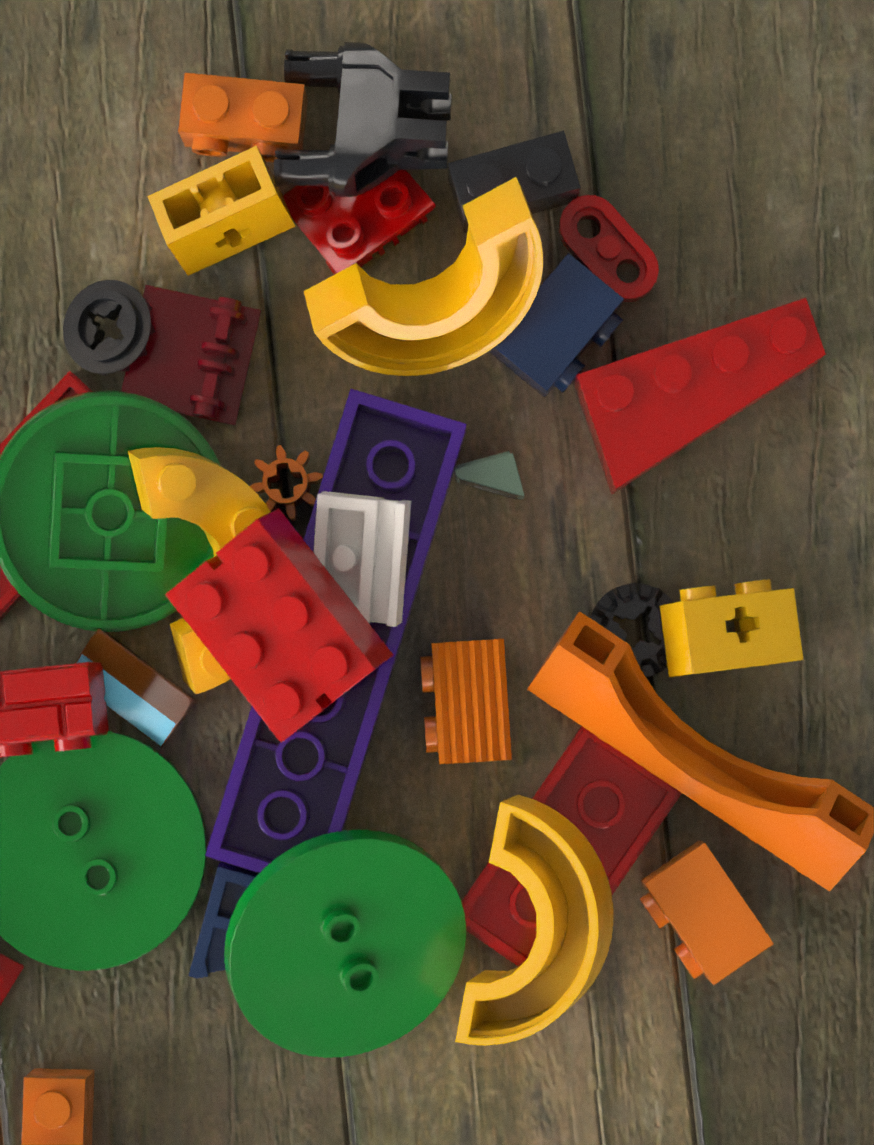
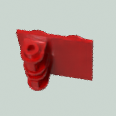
[283,170,436,275]

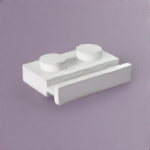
[314,491,411,627]

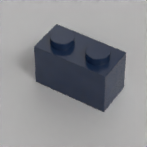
[490,253,624,398]

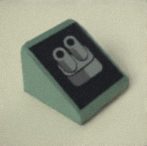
[454,451,524,500]

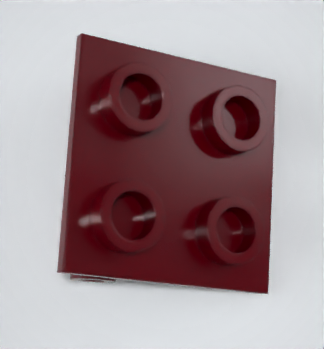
[121,285,262,426]

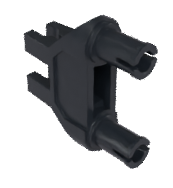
[274,42,452,197]

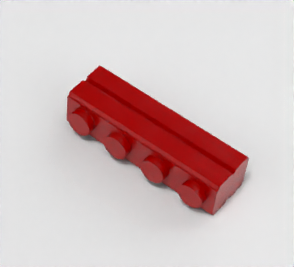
[0,662,109,757]

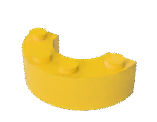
[304,177,543,376]
[128,447,271,694]
[455,794,613,1045]

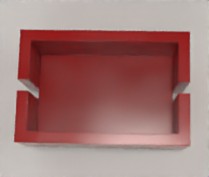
[165,509,393,743]

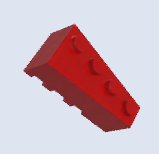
[573,298,826,495]

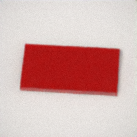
[461,726,682,967]

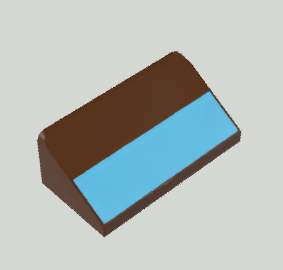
[75,628,198,748]

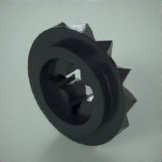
[63,280,156,376]
[590,583,674,677]

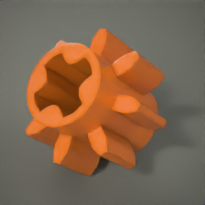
[250,445,323,521]

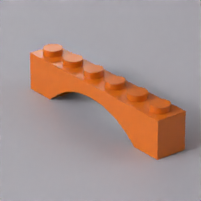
[527,611,874,892]

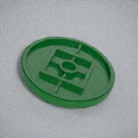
[0,391,220,632]
[0,731,207,971]
[224,830,466,1058]

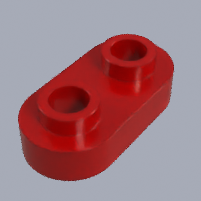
[559,195,659,302]

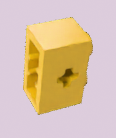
[147,146,296,276]
[660,579,804,677]

